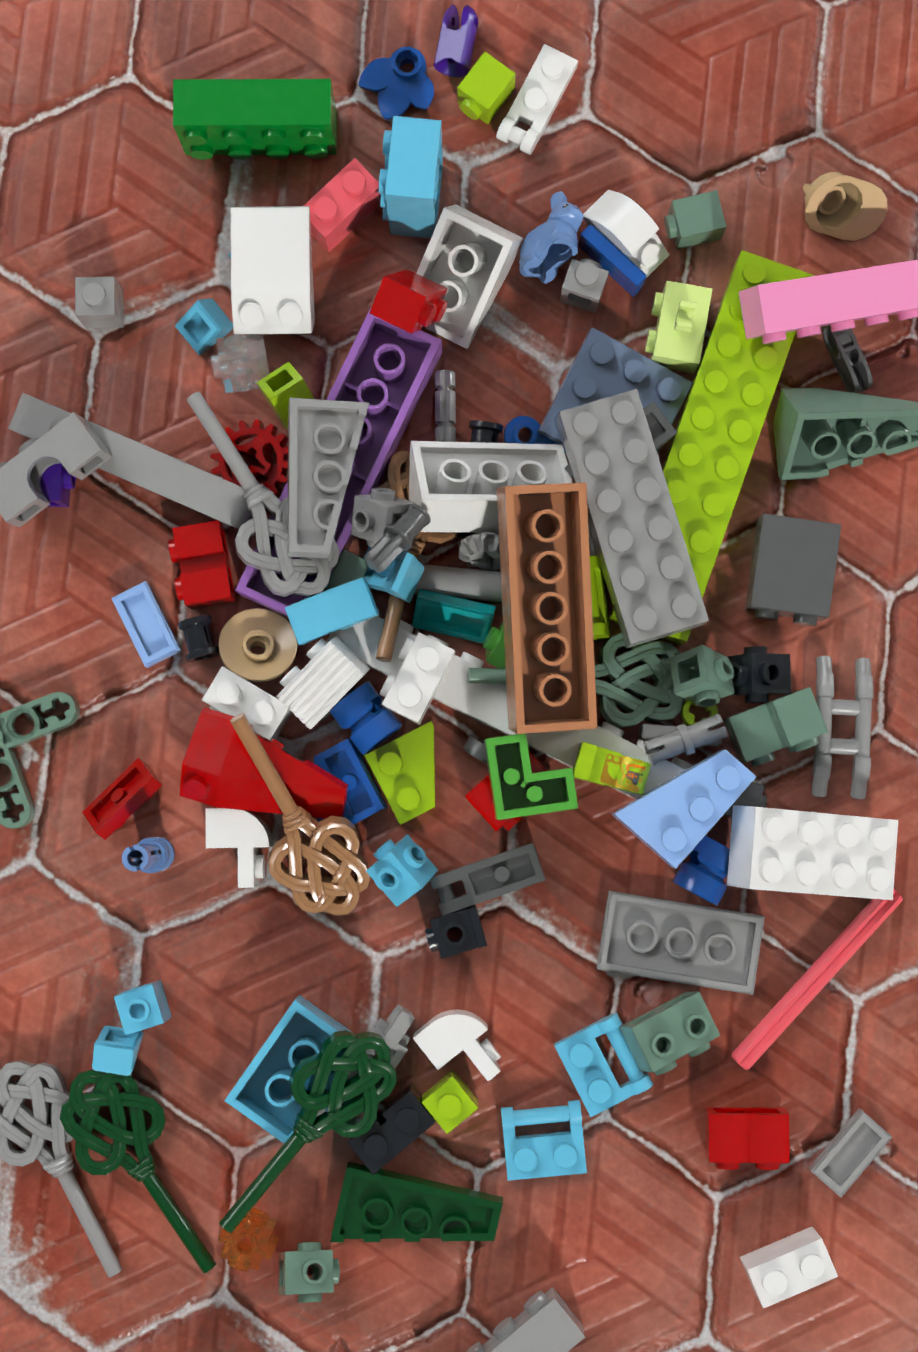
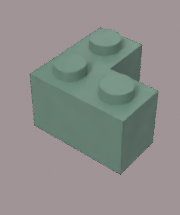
[723,687,828,767]

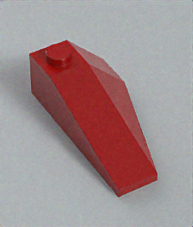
[179,707,348,819]

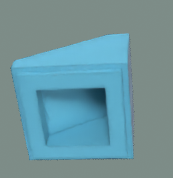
[175,298,233,355]
[92,1025,143,1076]

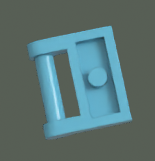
[554,1013,654,1117]
[501,1100,587,1181]

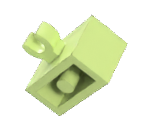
[645,281,713,373]

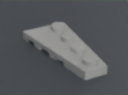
[287,398,369,558]

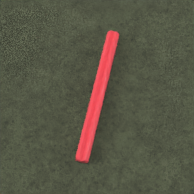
[731,889,903,1070]

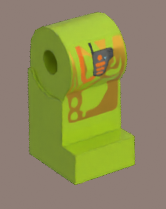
[573,742,652,795]

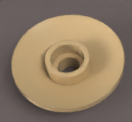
[219,608,297,682]

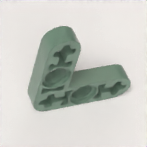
[0,692,80,829]

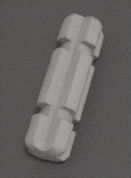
[435,370,456,442]

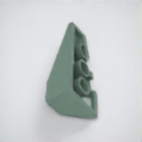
[773,388,918,480]

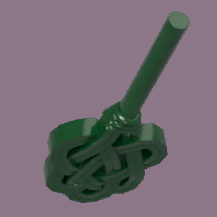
[219,1030,397,1233]
[59,1069,216,1273]

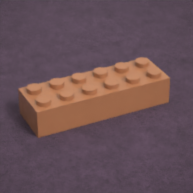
[497,482,597,734]

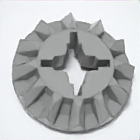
[459,532,501,571]

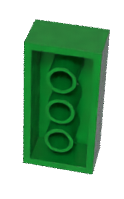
[173,79,337,160]

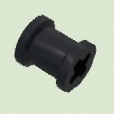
[178,615,220,662]

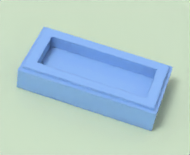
[111,581,182,668]

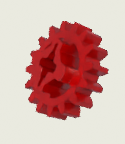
[210,419,288,497]

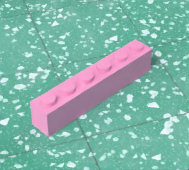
[739,260,918,344]

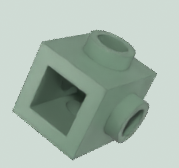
[669,645,734,707]
[278,1242,340,1303]

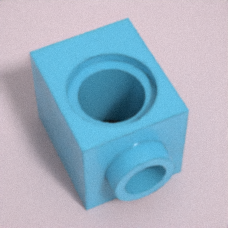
[114,980,172,1035]

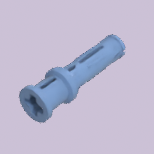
[122,837,175,873]

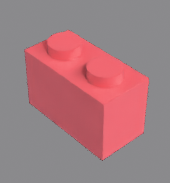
[303,158,381,252]

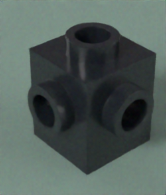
[728,646,791,703]

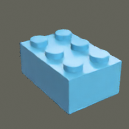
[379,116,443,238]
[224,995,353,1143]

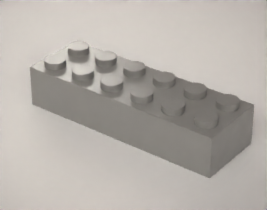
[557,389,709,648]

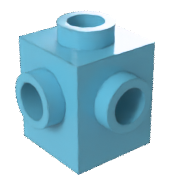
[366,834,438,907]

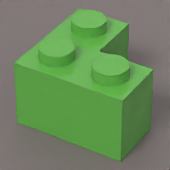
[484,733,578,820]

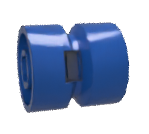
[329,681,403,755]
[672,836,730,906]

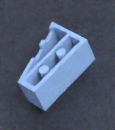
[610,750,757,869]

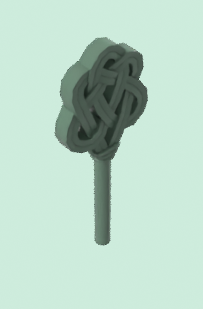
[467,633,686,728]

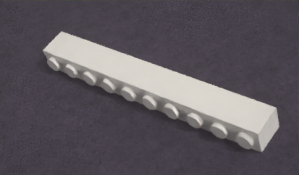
[326,609,693,799]

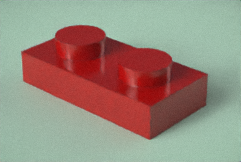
[82,757,162,840]

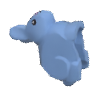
[519,191,583,284]

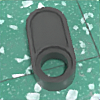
[822,325,873,393]

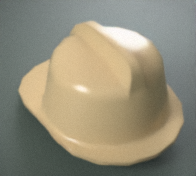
[803,172,888,241]

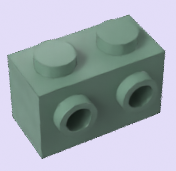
[619,992,721,1075]

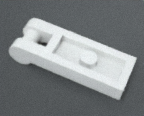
[496,44,578,155]

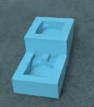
[285,578,379,645]

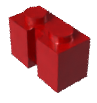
[369,269,448,334]
[168,520,236,609]

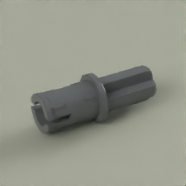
[365,504,431,573]

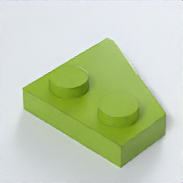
[364,721,435,825]

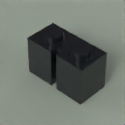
[348,1083,436,1175]

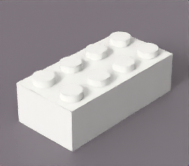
[727,805,898,900]

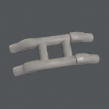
[811,656,874,799]

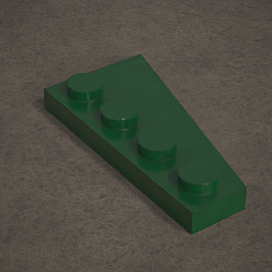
[330,1161,503,1243]

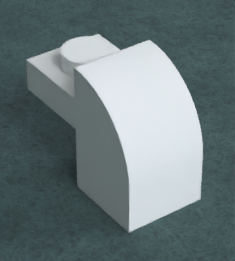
[583,190,670,278]
[205,808,274,888]
[413,1009,501,1081]

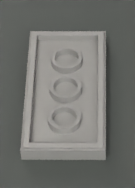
[596,890,765,995]

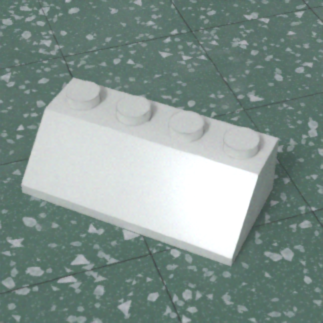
[409,441,572,533]

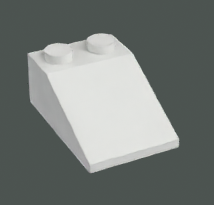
[416,205,524,349]
[231,206,315,334]

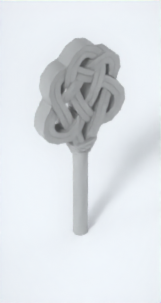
[187,392,340,598]
[0,1060,123,1278]

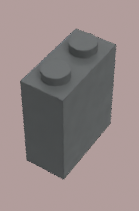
[745,513,841,626]

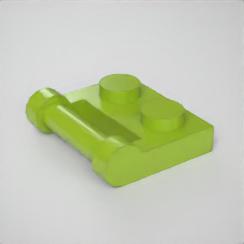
[590,555,611,641]

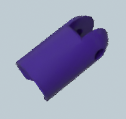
[434,5,478,77]

